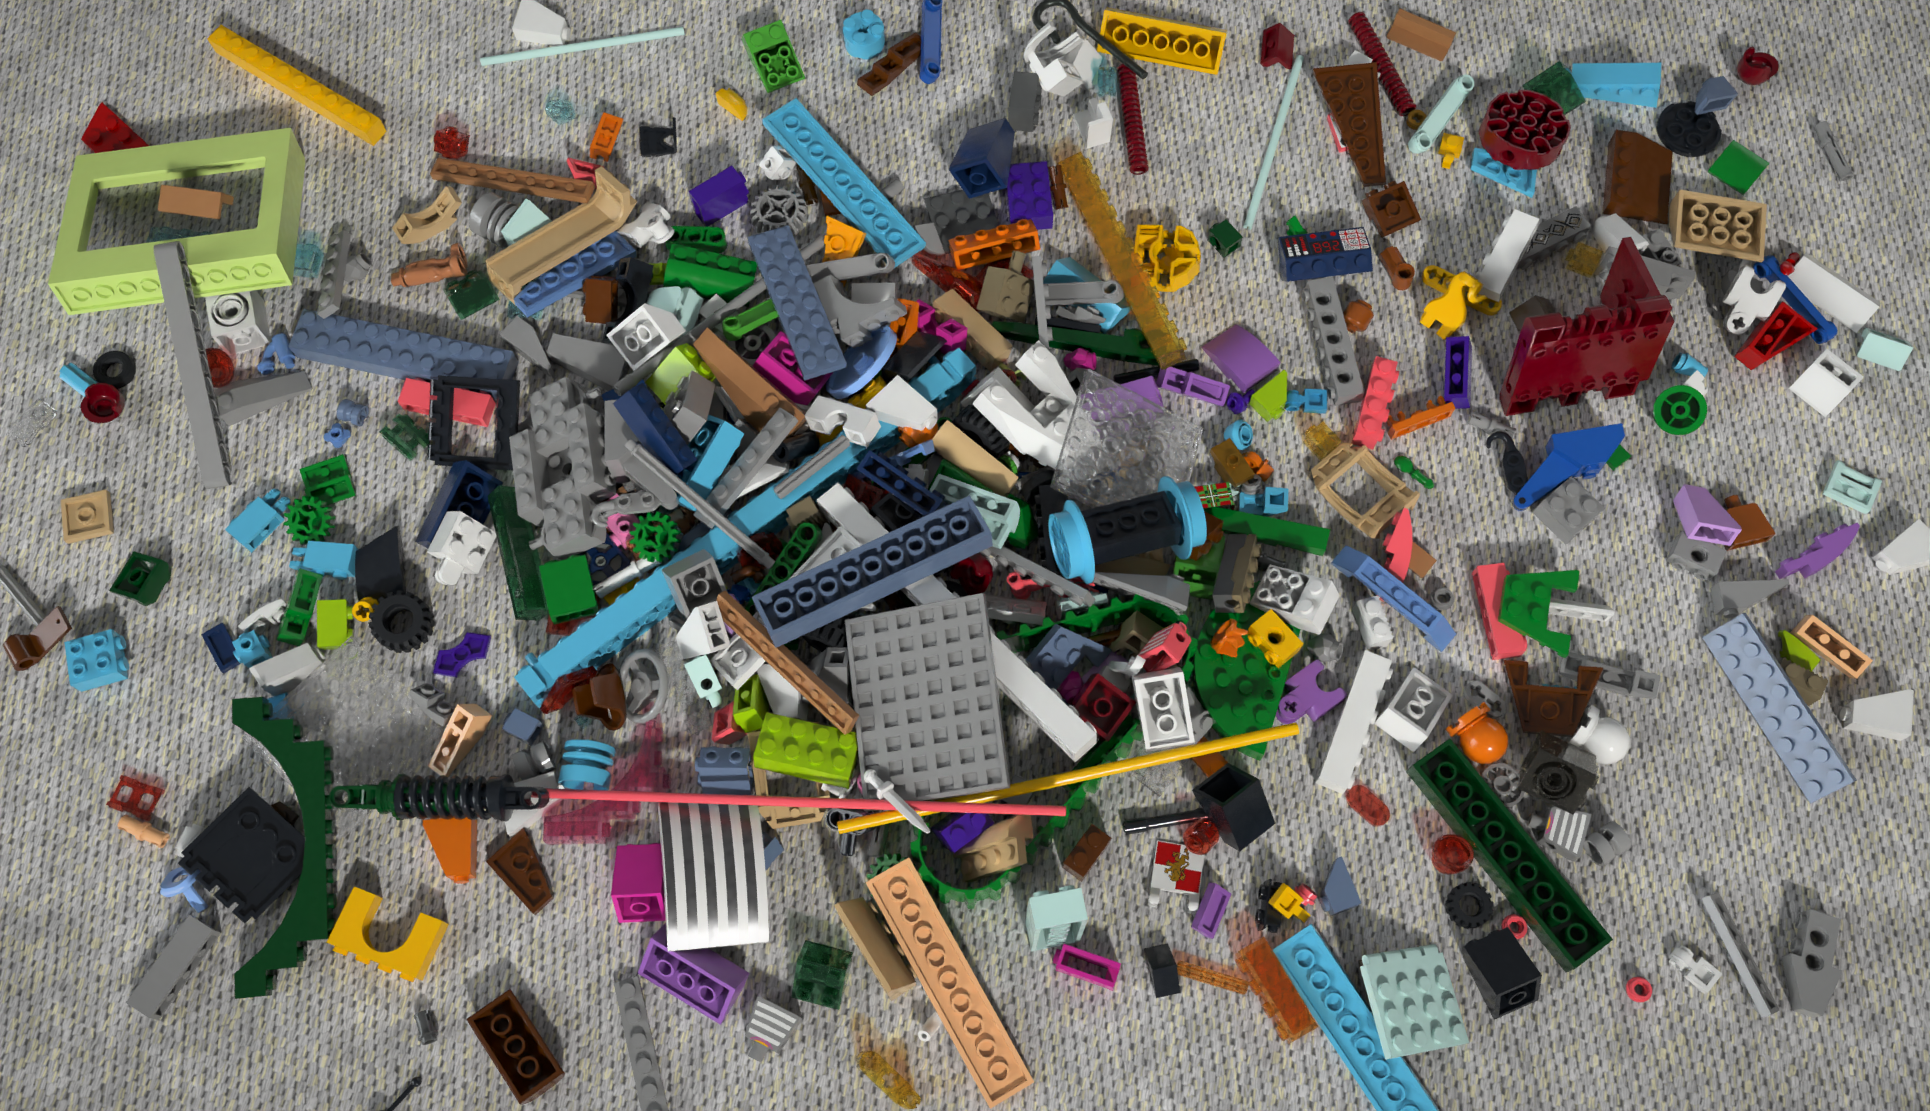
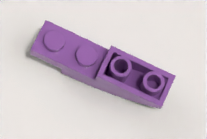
[1775,522,1860,579]

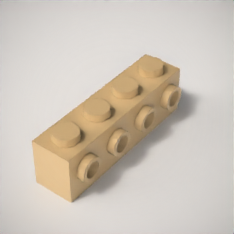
[932,289,1013,371]

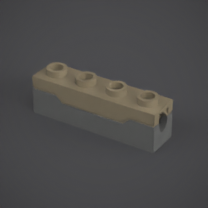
[1212,534,1262,613]

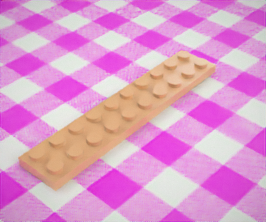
[865,857,1034,1109]

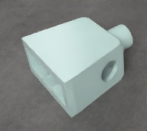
[684,654,723,708]

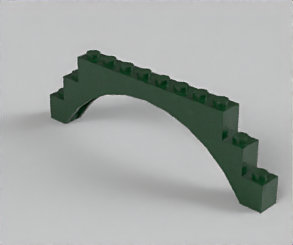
[232,697,337,999]

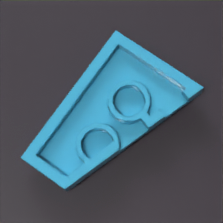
[1470,148,1537,198]

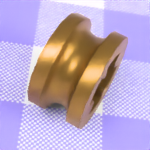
[1406,110,1427,130]

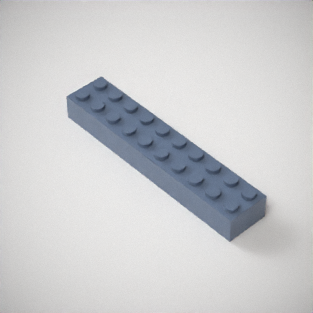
[288,309,518,399]
[752,495,993,648]

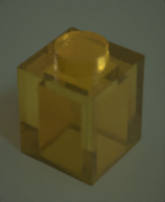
[1565,242,1603,278]
[1303,422,1341,461]

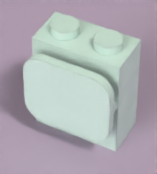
[646,286,704,346]

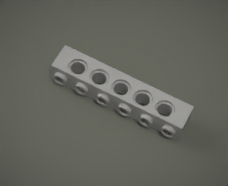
[1302,277,1365,406]

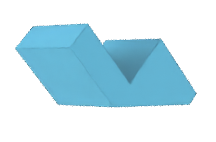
[1239,487,1289,517]

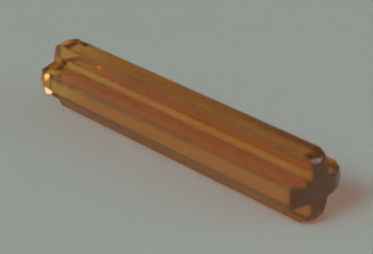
[1177,960,1249,995]

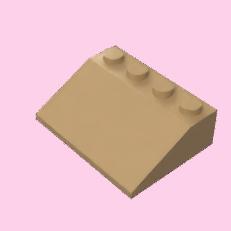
[1669,190,1767,262]
[834,897,917,1001]

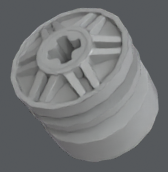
[469,192,519,249]

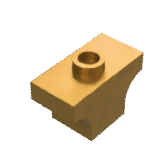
[1210,438,1255,488]

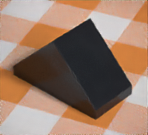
[1144,943,1180,998]

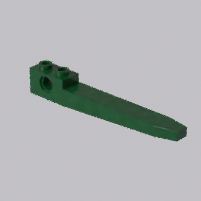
[992,321,1169,366]

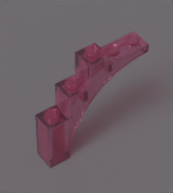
[543,720,671,845]

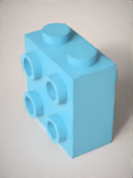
[64,629,129,692]

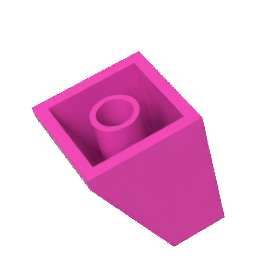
[611,843,666,923]

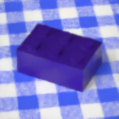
[1006,161,1053,230]

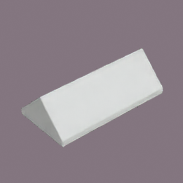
[1787,253,1881,333]

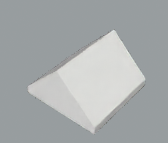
[1058,38,1103,91]

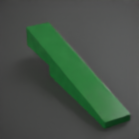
[1203,507,1331,556]

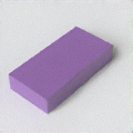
[1191,882,1231,939]

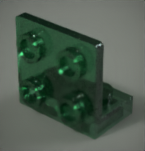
[1522,61,1586,115]

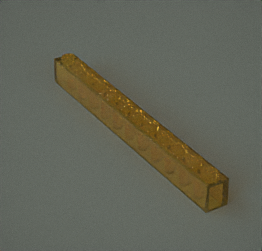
[1058,151,1187,370]

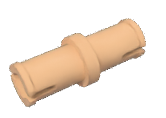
[117,814,170,848]

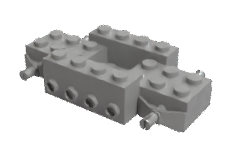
[509,377,617,560]

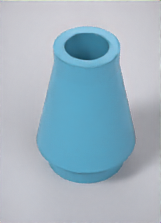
[1671,352,1708,377]

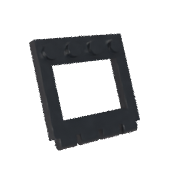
[427,375,520,470]

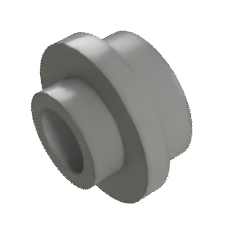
[1430,587,1454,610]

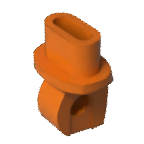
[1242,451,1274,482]

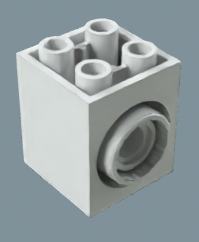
[205,290,271,356]

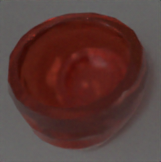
[205,348,235,388]
[1431,834,1474,875]

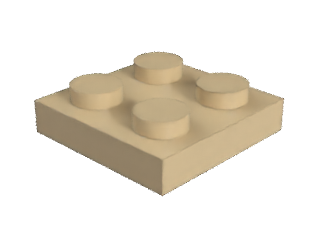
[61,490,114,544]

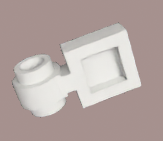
[1669,945,1722,994]

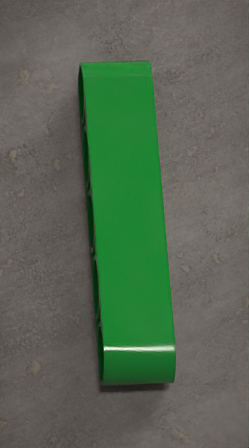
[745,523,822,616]

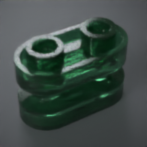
[379,413,430,461]

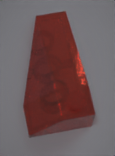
[912,253,984,313]

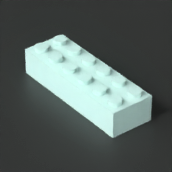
[1025,885,1088,952]

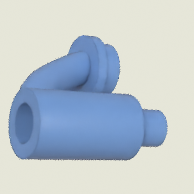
[257,333,295,375]

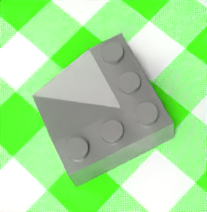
[661,370,715,445]

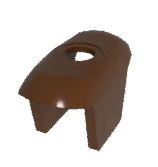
[572,663,627,731]

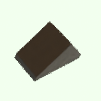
[1509,295,1555,331]

